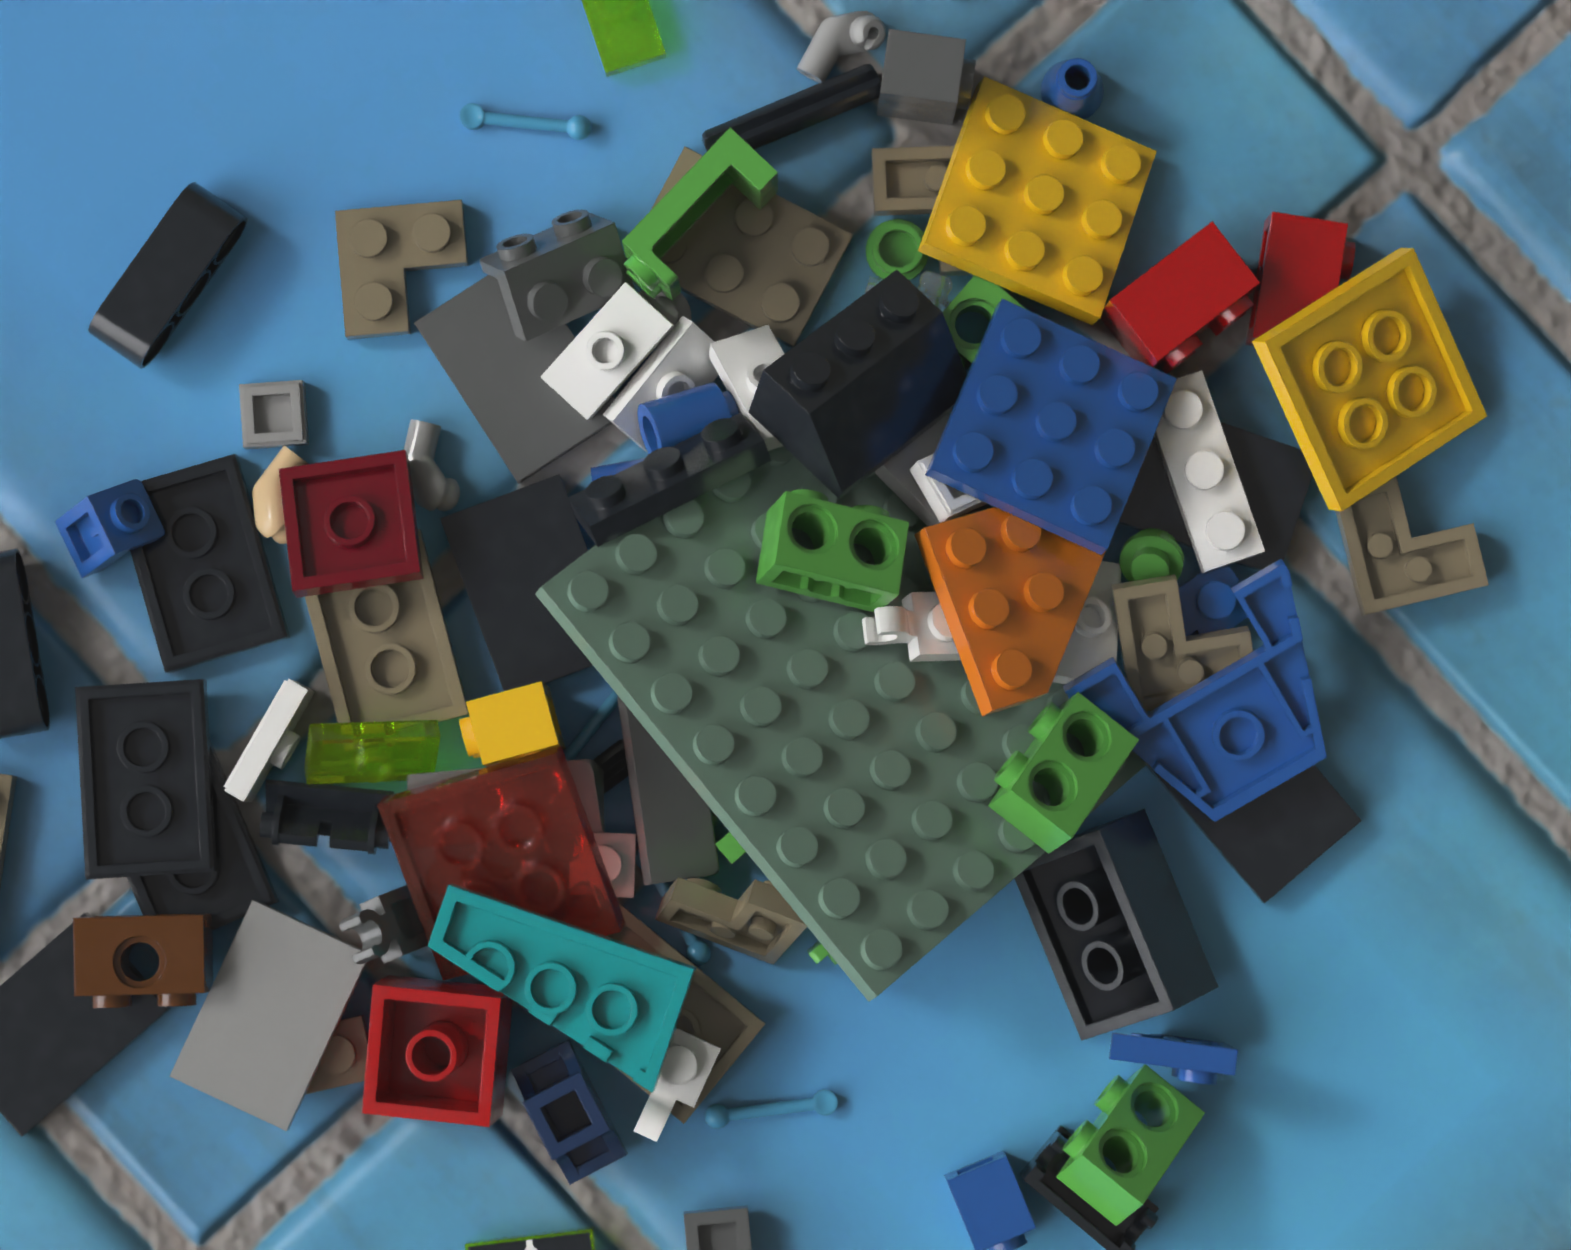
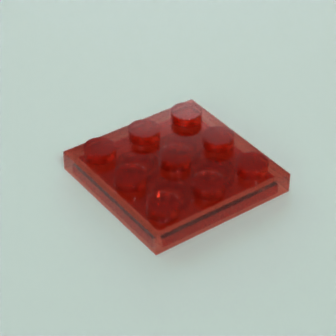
[377,746,626,981]

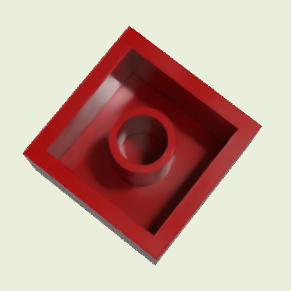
[1101,221,1260,374]
[362,975,513,1127]

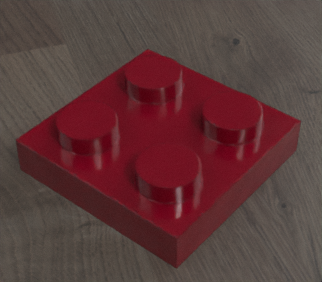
[279,450,424,598]

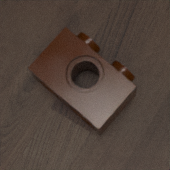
[73,913,213,1008]

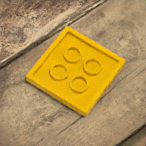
[918,76,1157,325]
[1252,248,1487,511]

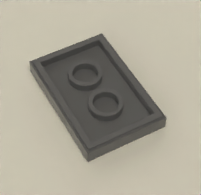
[414,275,615,484]

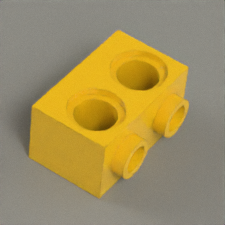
[459,681,566,767]

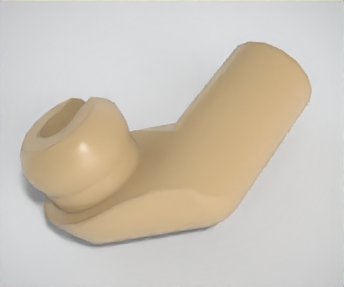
[252,445,309,544]

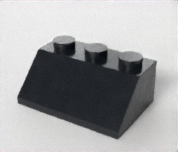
[749,270,967,499]
[1014,808,1218,1041]

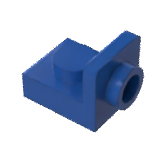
[55,479,165,578]

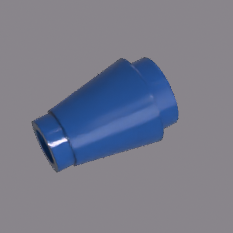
[1041,58,1104,119]

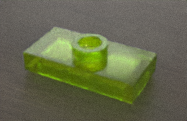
[581,0,666,77]
[304,720,441,784]

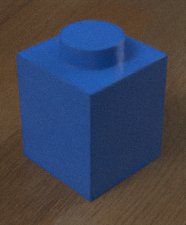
[944,1151,1036,1250]

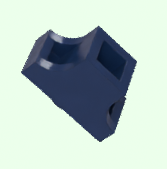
[511,1039,628,1185]

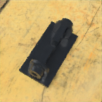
[260,779,394,855]

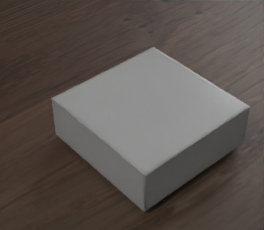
[239,380,309,450]

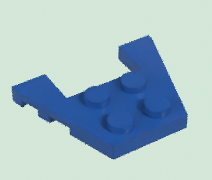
[1063,559,1327,822]

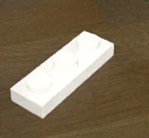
[1154,370,1265,574]

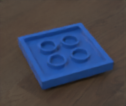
[925,298,1177,555]

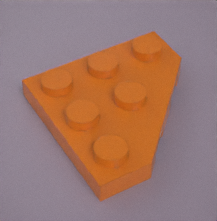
[915,507,1106,717]

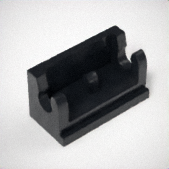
[1020,1125,1159,1250]

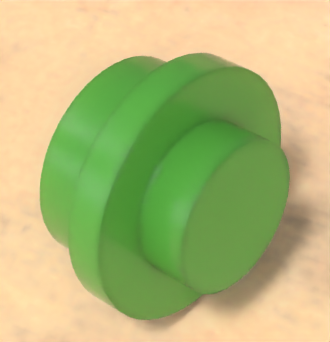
[866,219,929,281]
[1119,528,1184,582]

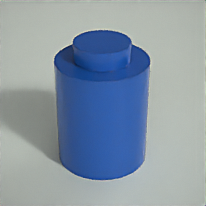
[637,382,739,454]

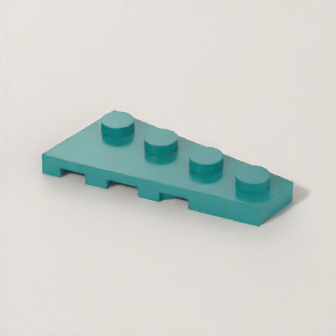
[428,883,696,1093]

